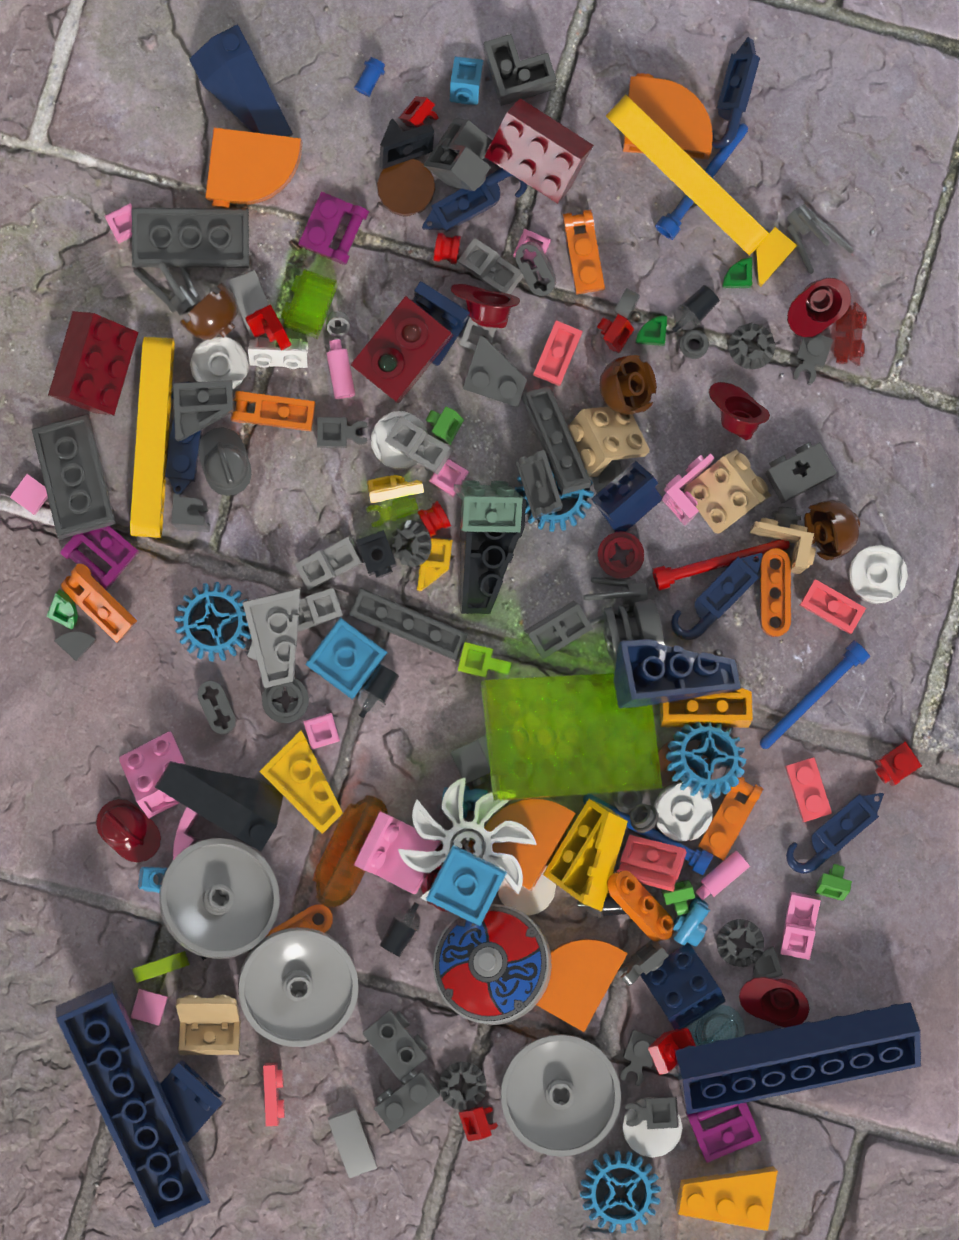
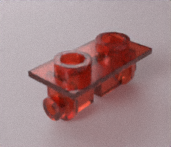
[834,302,867,366]

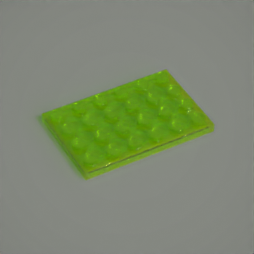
[481,673,662,801]

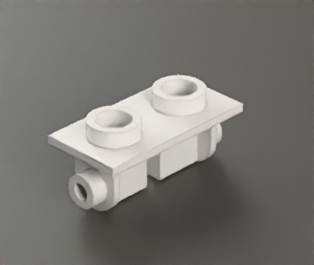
[248,337,308,369]

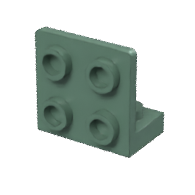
[454,480,523,532]

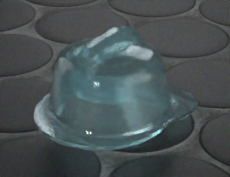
[687,1005,745,1046]

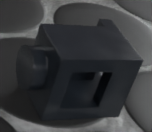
[356,530,397,578]

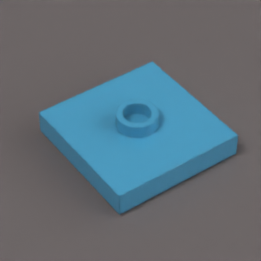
[305,617,388,700]
[426,845,507,926]

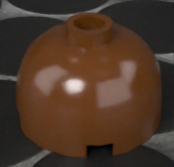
[180,283,238,340]
[599,355,657,414]
[804,500,860,561]

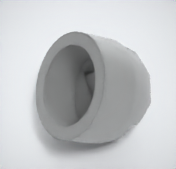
[326,311,350,336]

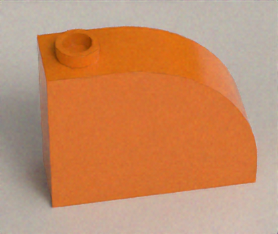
[623,73,713,160]
[206,128,303,208]
[468,799,577,891]
[536,939,628,1032]

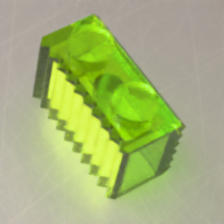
[281,269,338,339]

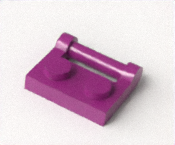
[298,191,369,265]
[60,526,139,591]
[685,1102,762,1163]

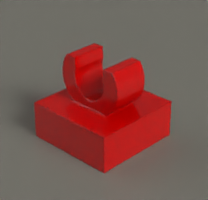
[399,96,438,127]
[597,314,634,354]
[459,1107,498,1141]

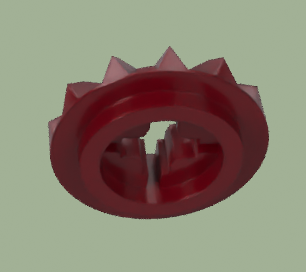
[597,532,644,578]

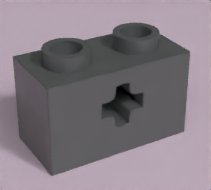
[765,442,837,504]

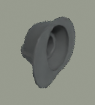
[198,427,252,496]

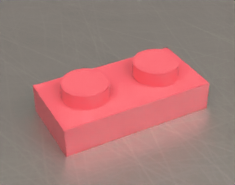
[533,320,583,386]
[800,579,866,634]
[785,757,832,822]
[263,1063,285,1126]

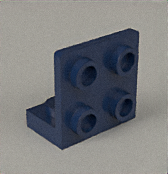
[412,281,470,366]
[591,461,662,532]
[640,943,726,1030]
[160,1060,226,1143]

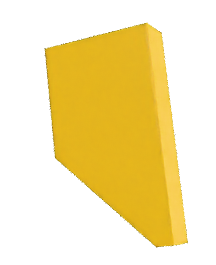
[755,227,797,287]
[367,475,424,503]
[417,537,452,592]

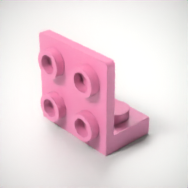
[662,454,714,526]
[119,732,186,819]
[354,811,441,894]

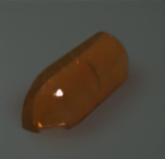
[313,795,388,907]

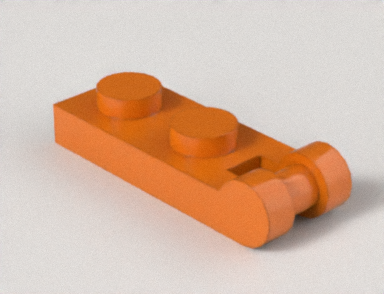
[562,209,605,295]
[231,391,316,432]
[61,564,137,643]
[698,777,763,861]

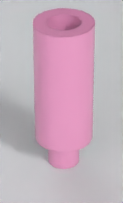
[326,339,355,399]
[695,851,750,901]

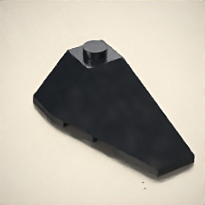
[460,498,526,614]
[155,761,283,851]

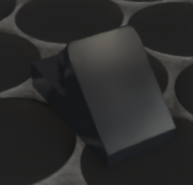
[379,119,434,169]

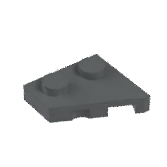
[463,335,528,407]
[173,380,234,441]

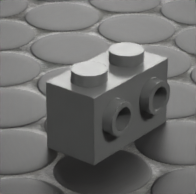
[362,1009,429,1080]
[374,1069,440,1132]

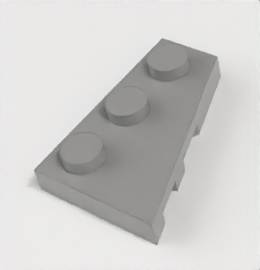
[242,588,301,688]

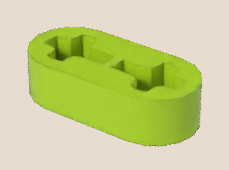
[132,951,190,983]

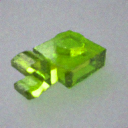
[366,496,419,528]

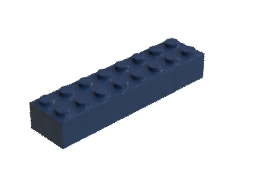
[56,982,211,1227]
[675,1002,921,1114]

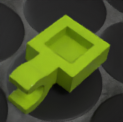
[457,642,512,678]

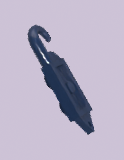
[712,37,760,149]
[422,168,528,233]
[165,381,202,495]
[671,553,763,640]
[786,793,884,874]

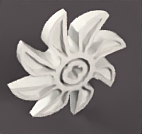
[398,778,537,902]

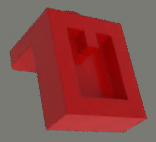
[245,304,292,351]
[875,741,922,786]
[648,1028,696,1075]

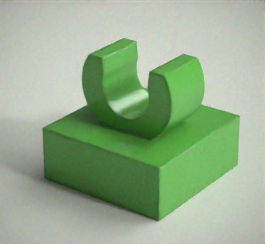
[426,406,464,445]
[815,864,852,901]
[661,880,695,916]

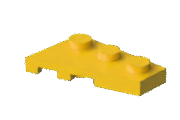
[259,730,343,834]

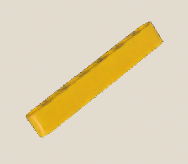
[605,94,770,255]
[130,337,175,538]

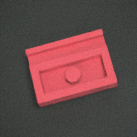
[616,835,687,892]

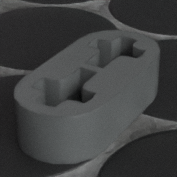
[515,241,556,296]
[614,288,640,319]
[197,681,237,735]

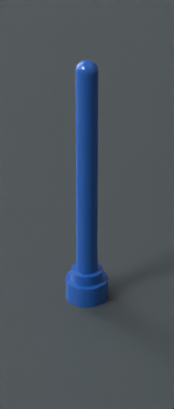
[655,123,748,240]
[760,640,870,749]
[583,794,714,876]

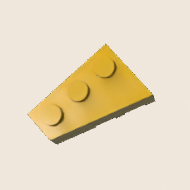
[543,799,628,911]

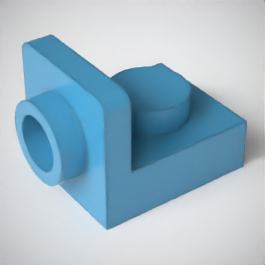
[450,56,483,105]

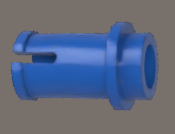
[354,57,386,97]

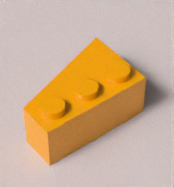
[660,688,753,728]
[676,1166,778,1231]

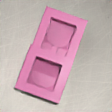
[173,807,199,860]
[780,892,821,960]

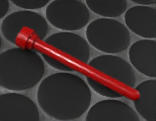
[652,539,790,591]

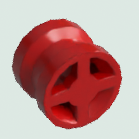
[433,232,461,265]
[417,501,451,537]

